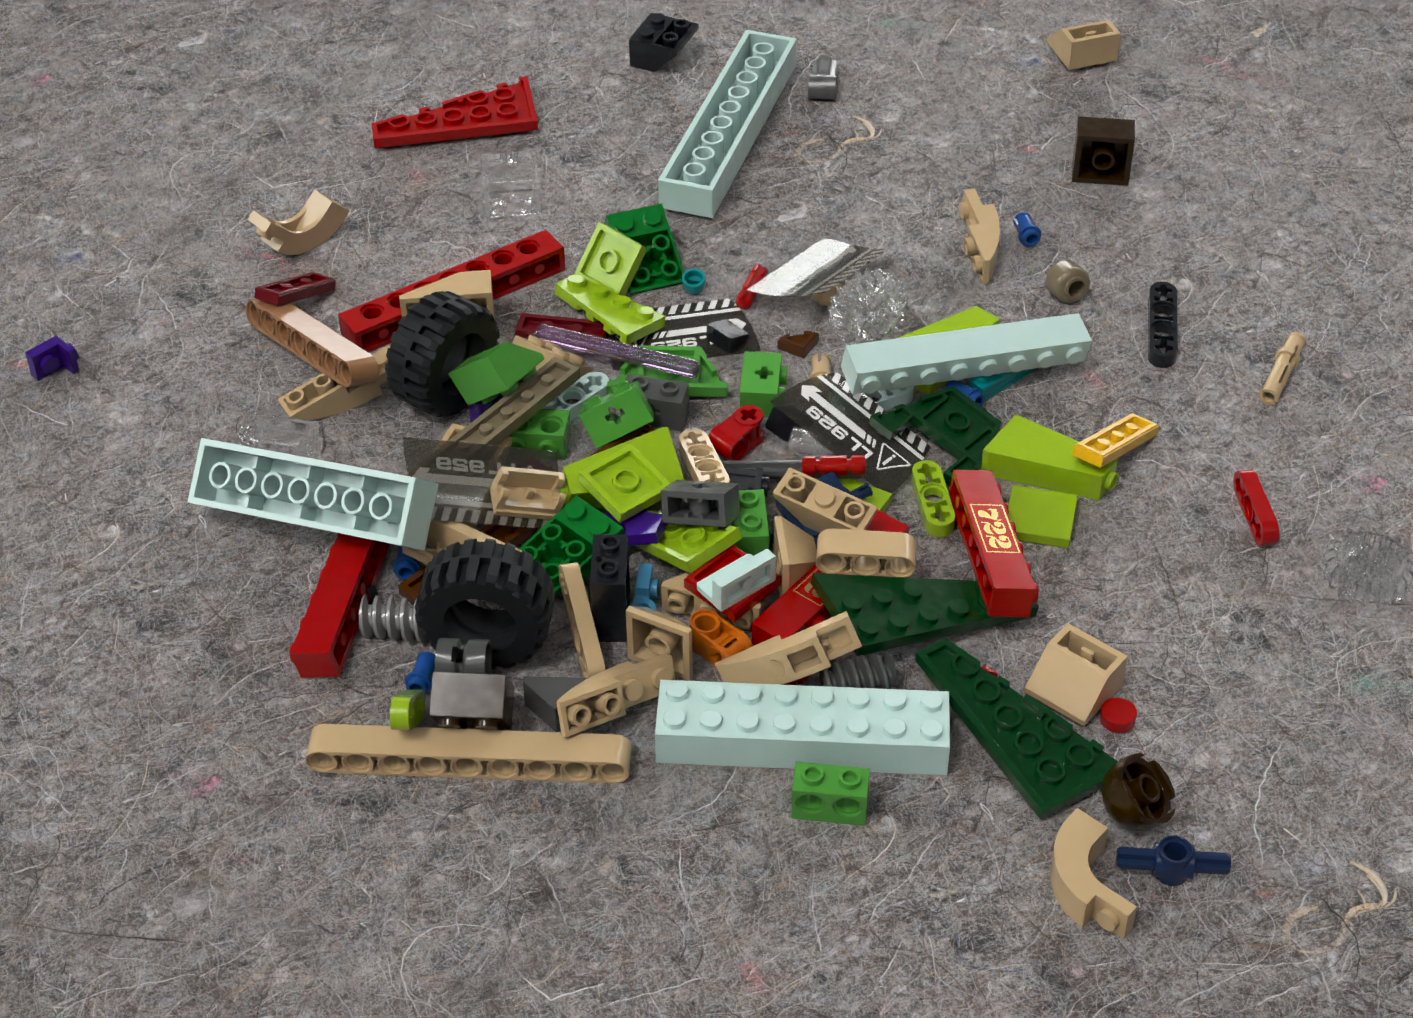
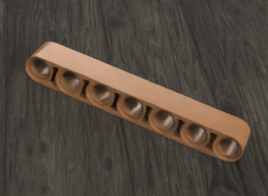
[246,299,379,388]

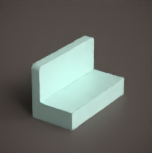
[697,549,776,612]

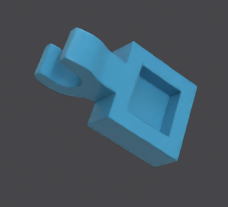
[631,563,659,610]

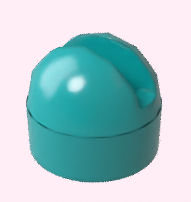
[682,268,706,295]

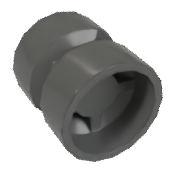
[435,638,492,674]

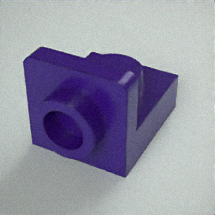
[25,335,79,381]

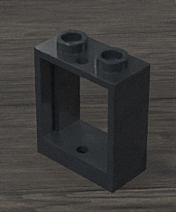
[590,534,631,642]

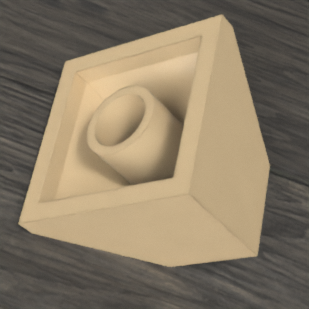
[773,516,816,597]
[626,606,693,681]

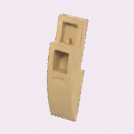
[959,188,1000,284]
[277,345,390,421]
[715,611,862,685]
[556,654,676,737]

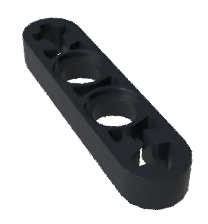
[1148,282,1178,368]

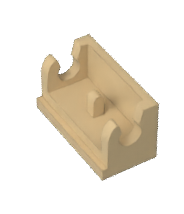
[489,466,567,520]

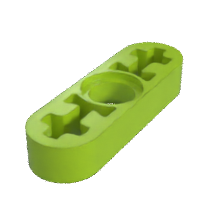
[911,460,955,537]
[390,689,426,730]

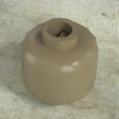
[1046,260,1090,304]

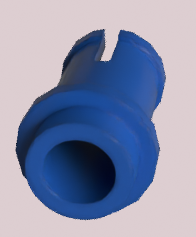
[1013,212,1041,246]
[945,380,985,407]
[393,545,420,580]
[405,651,435,694]

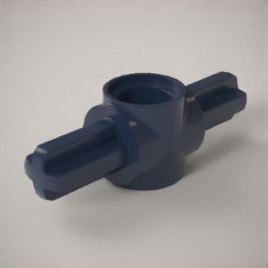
[1116,835,1231,886]

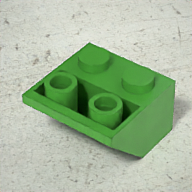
[448,341,545,406]

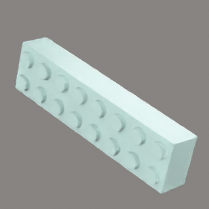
[187,438,439,551]
[655,680,950,775]

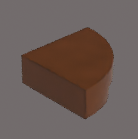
[777,331,819,358]

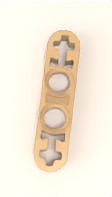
[679,429,730,483]
[559,562,605,678]

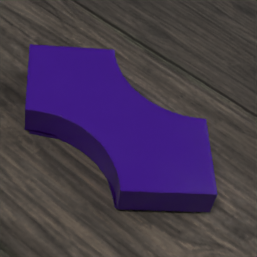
[606,508,668,546]

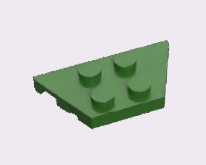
[607,345,727,397]

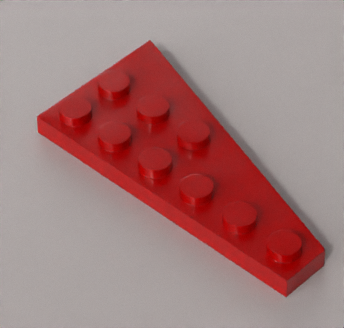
[371,76,538,148]

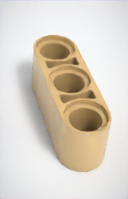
[815,528,916,577]

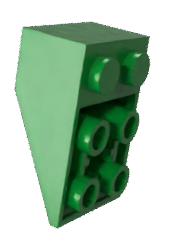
[604,203,684,295]
[519,495,631,596]

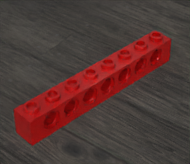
[338,229,566,353]

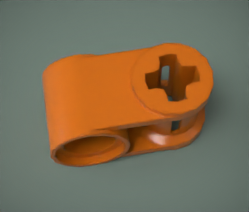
[689,609,753,669]

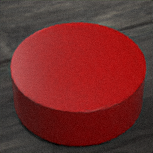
[1100,697,1137,733]

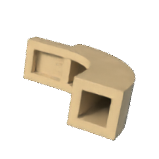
[248,189,349,255]
[1050,808,1137,939]

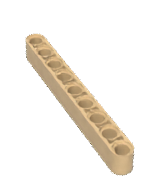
[305,724,632,784]

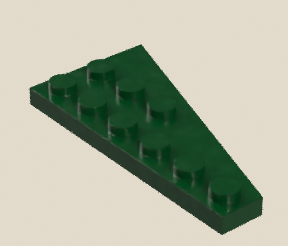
[810,573,1039,656]
[915,638,1121,820]

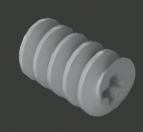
[359,594,426,643]

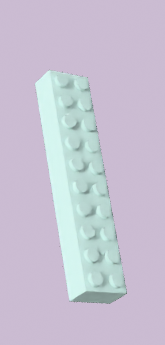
[658,30,797,218]

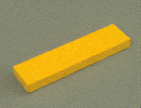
[1072,413,1159,468]

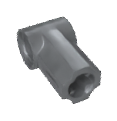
[808,55,837,100]

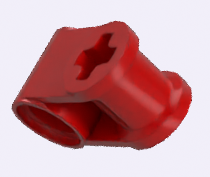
[708,405,764,460]

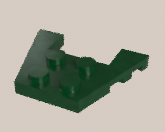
[868,386,1002,486]

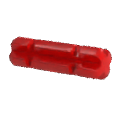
[735,264,768,310]
[802,455,866,475]

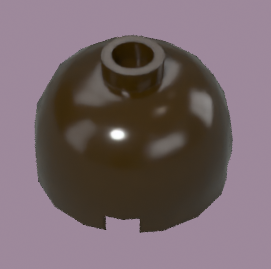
[1101,753,1175,831]

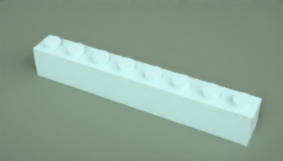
[841,313,1092,395]

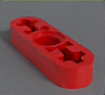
[1233,469,1279,546]

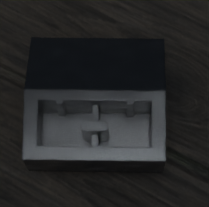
[629,13,699,72]

